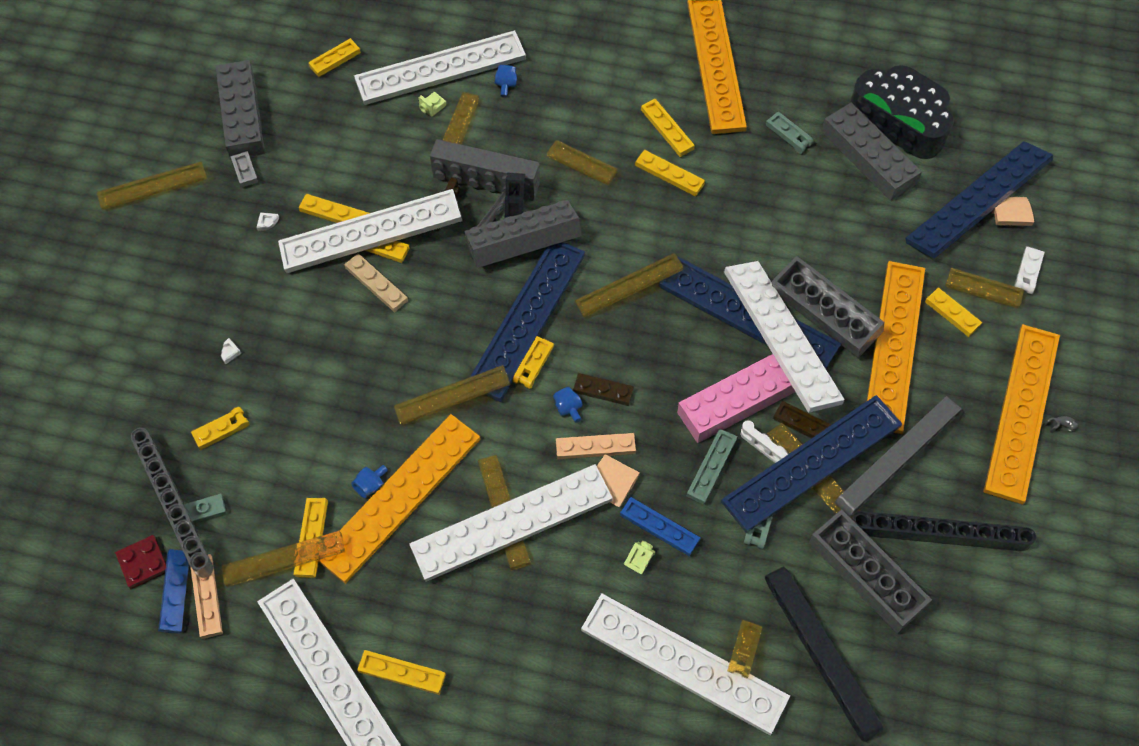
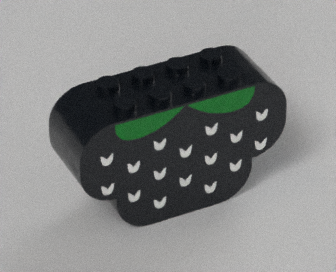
[850,65,953,159]

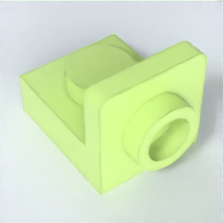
[418,92,447,117]
[624,541,656,574]

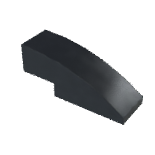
[504,172,525,219]

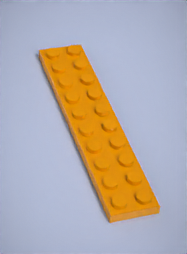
[687,0,747,134]
[867,261,925,434]
[983,324,1060,504]
[318,414,481,584]

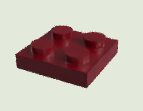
[115,535,166,590]

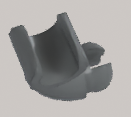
[1045,416,1078,433]

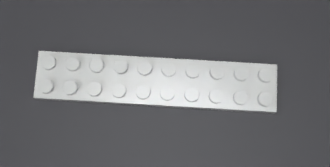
[354,31,526,105]
[278,189,462,273]
[724,261,845,413]
[410,464,613,582]
[257,578,401,746]
[581,594,790,736]

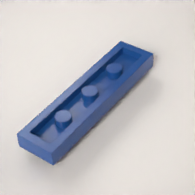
[620,497,700,557]
[158,549,189,634]

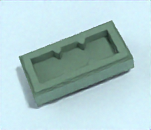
[184,494,227,524]

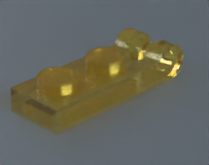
[727,619,762,679]

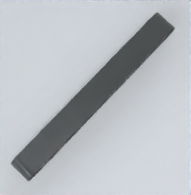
[835,396,962,517]
[131,428,213,578]

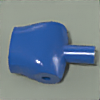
[494,65,517,97]
[553,387,583,423]
[351,465,387,498]

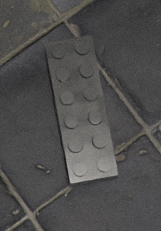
[216,60,265,159]
[821,102,922,201]
[430,139,540,200]
[464,200,582,268]
[772,256,885,358]
[809,509,932,634]

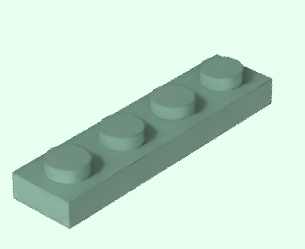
[686,429,737,505]

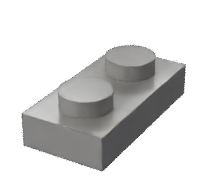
[231,151,258,187]

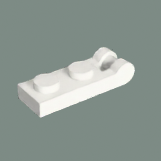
[1014,246,1044,294]
[740,421,788,463]

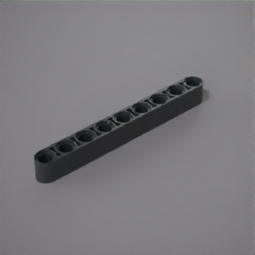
[852,511,1036,551]
[765,566,883,742]

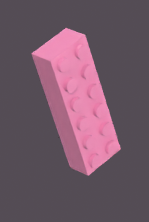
[677,354,795,443]

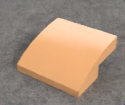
[992,197,1034,226]
[597,455,640,508]

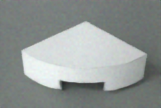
[257,213,279,231]
[221,338,241,364]

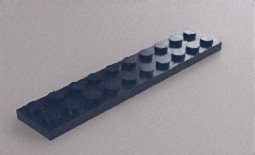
[906,141,1053,259]
[466,242,585,402]
[659,257,841,369]
[721,395,902,533]

